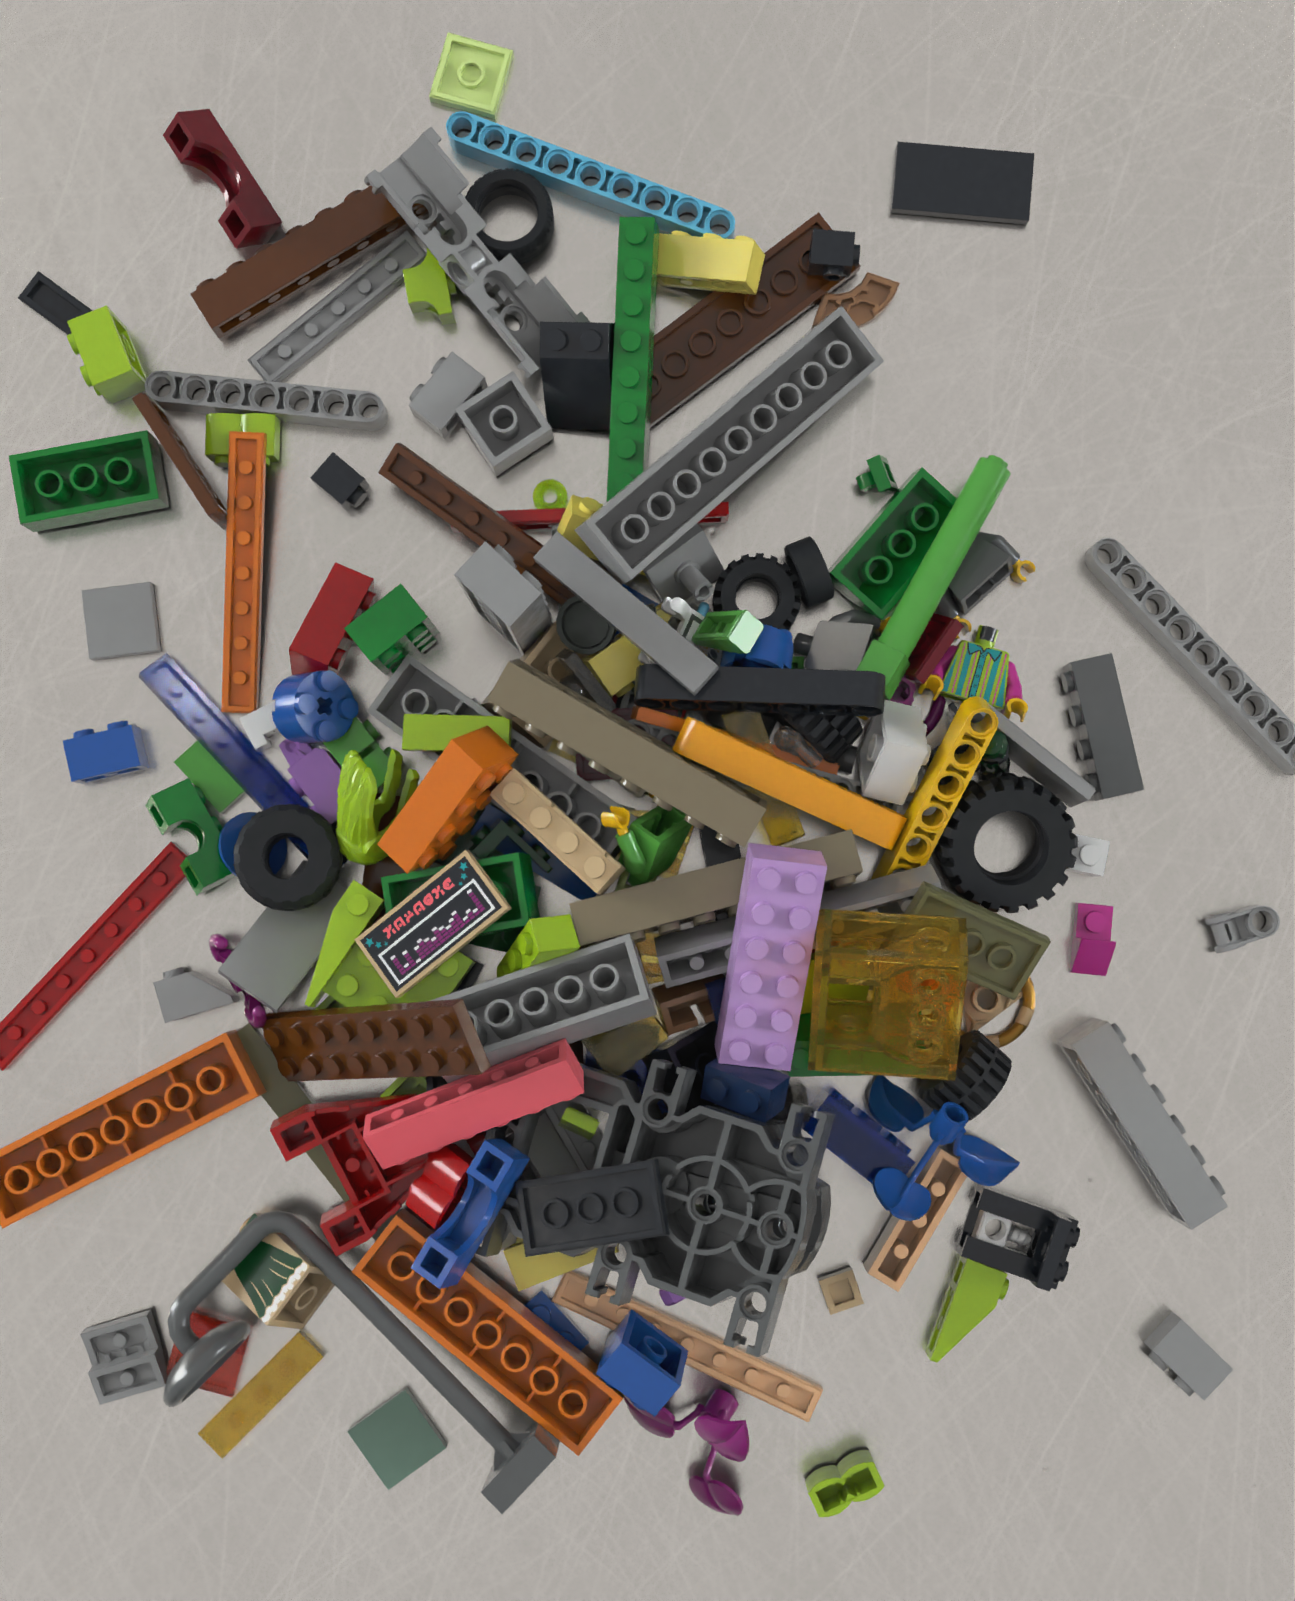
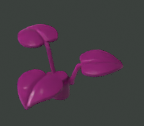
[624,1389,749,1516]

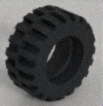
[935,772,1078,913]

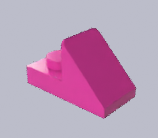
[1070,903,1116,976]

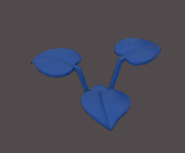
[868,1075,1020,1221]

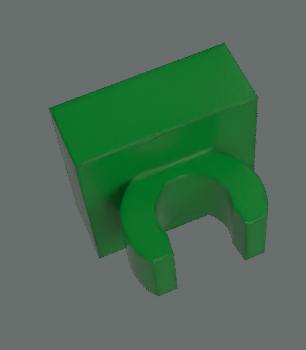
[856,455,898,495]

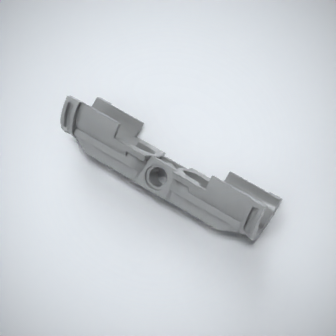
[364,127,590,378]

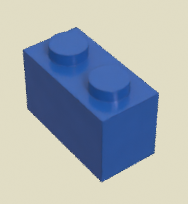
[63,721,149,784]

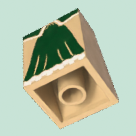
[222,1213,335,1329]

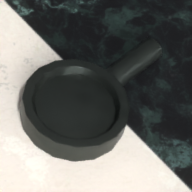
[556,596,657,654]

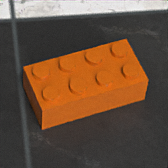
[377,726,519,874]

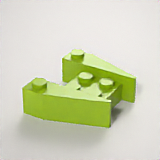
[305,880,475,1008]

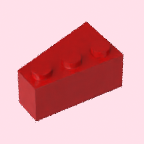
[289,562,377,675]

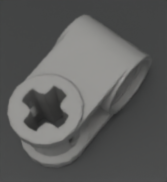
[1205,905,1280,953]

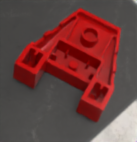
[270,1094,429,1257]

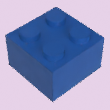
[596,1309,688,1417]

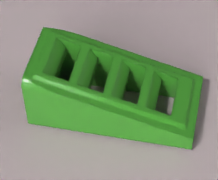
[691,610,764,654]

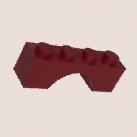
[163,109,282,249]

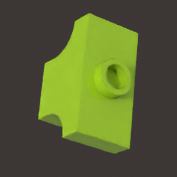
[402,248,457,325]

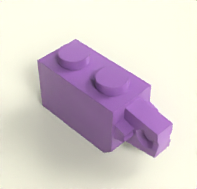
[279,739,342,826]

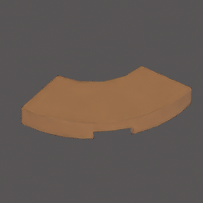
[812,272,900,328]

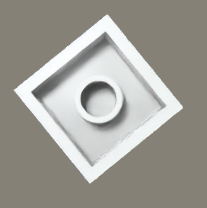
[857,700,931,805]

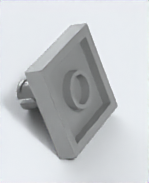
[643,524,725,602]

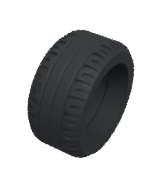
[465,168,554,265]

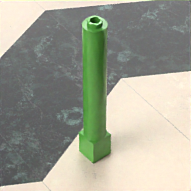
[856,455,1011,701]

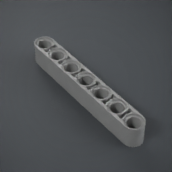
[145,371,388,431]

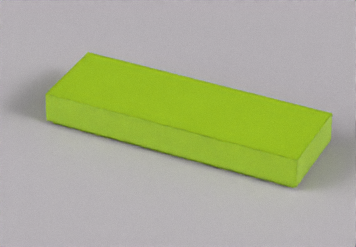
[402,714,512,752]

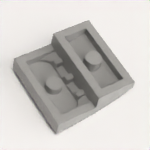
[80,1309,167,1405]

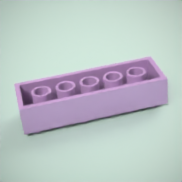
[714,843,827,1071]

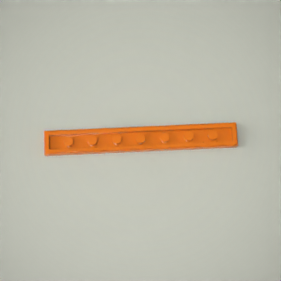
[221,431,267,713]

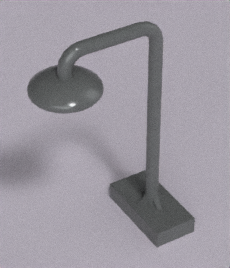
[163,1210,560,1514]

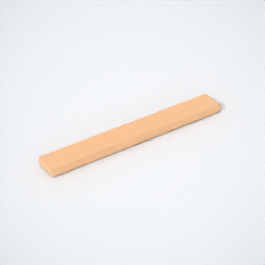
[552,1270,823,1422]

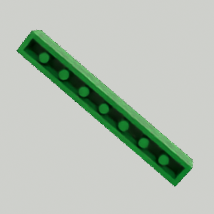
[607,217,659,502]

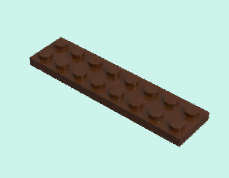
[650,212,861,428]
[262,999,491,1082]

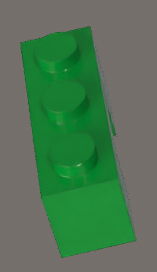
[145,778,235,896]

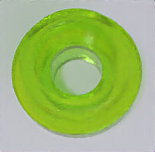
[533,479,568,509]

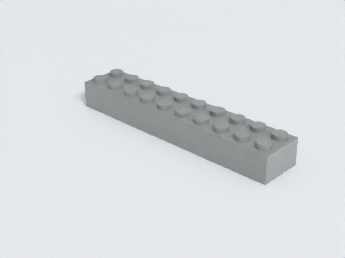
[575,306,884,585]

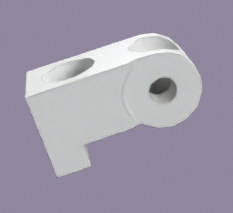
[239,701,279,752]

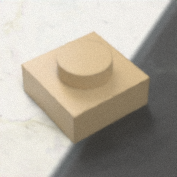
[818,1267,864,1315]

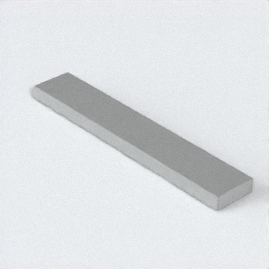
[248,230,426,382]
[533,531,719,696]

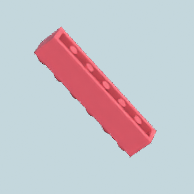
[363,1038,584,1170]

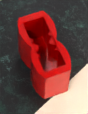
[406,1144,474,1230]

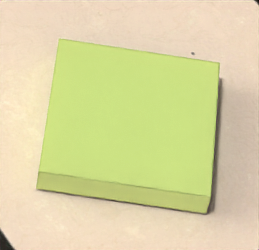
[429,33,514,119]

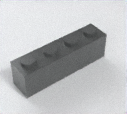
[1061,653,1144,801]

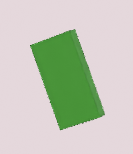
[174,738,248,814]

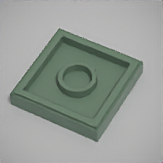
[347,1387,447,1490]

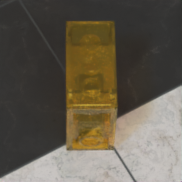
[808,909,969,1081]

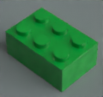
[344,583,440,675]

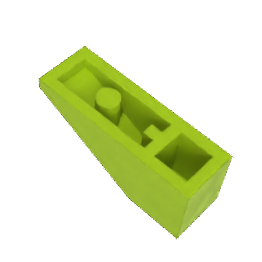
[926,1256,1009,1363]

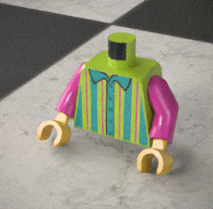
[918,625,1028,722]

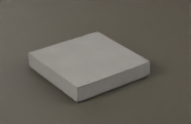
[81,582,161,660]

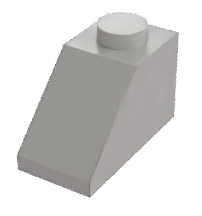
[153,967,240,1023]

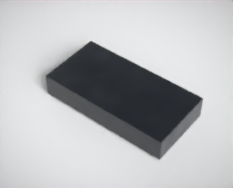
[18,271,93,335]

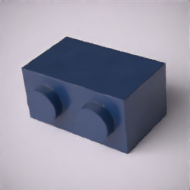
[700,1058,790,1123]

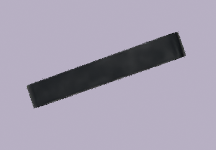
[634,664,886,717]

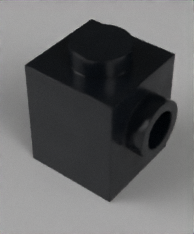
[808,229,860,281]

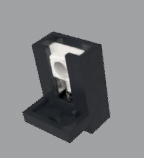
[956,1184,1080,1292]

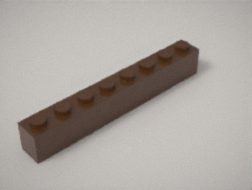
[191,186,429,339]

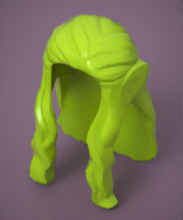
[336,749,420,865]

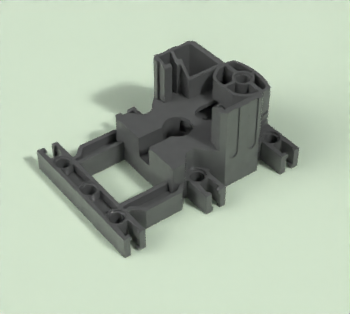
[476,1059,836,1357]

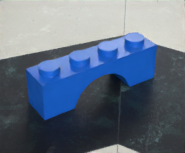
[411,1139,530,1289]

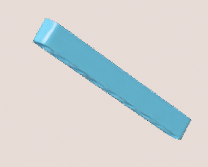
[446,111,735,239]

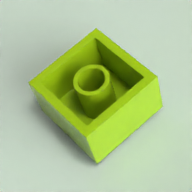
[67,305,146,404]

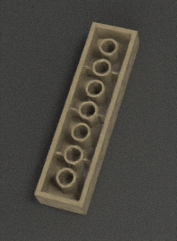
[487,659,767,848]
[569,829,863,949]

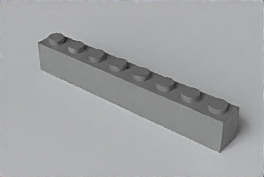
[654,864,942,988]

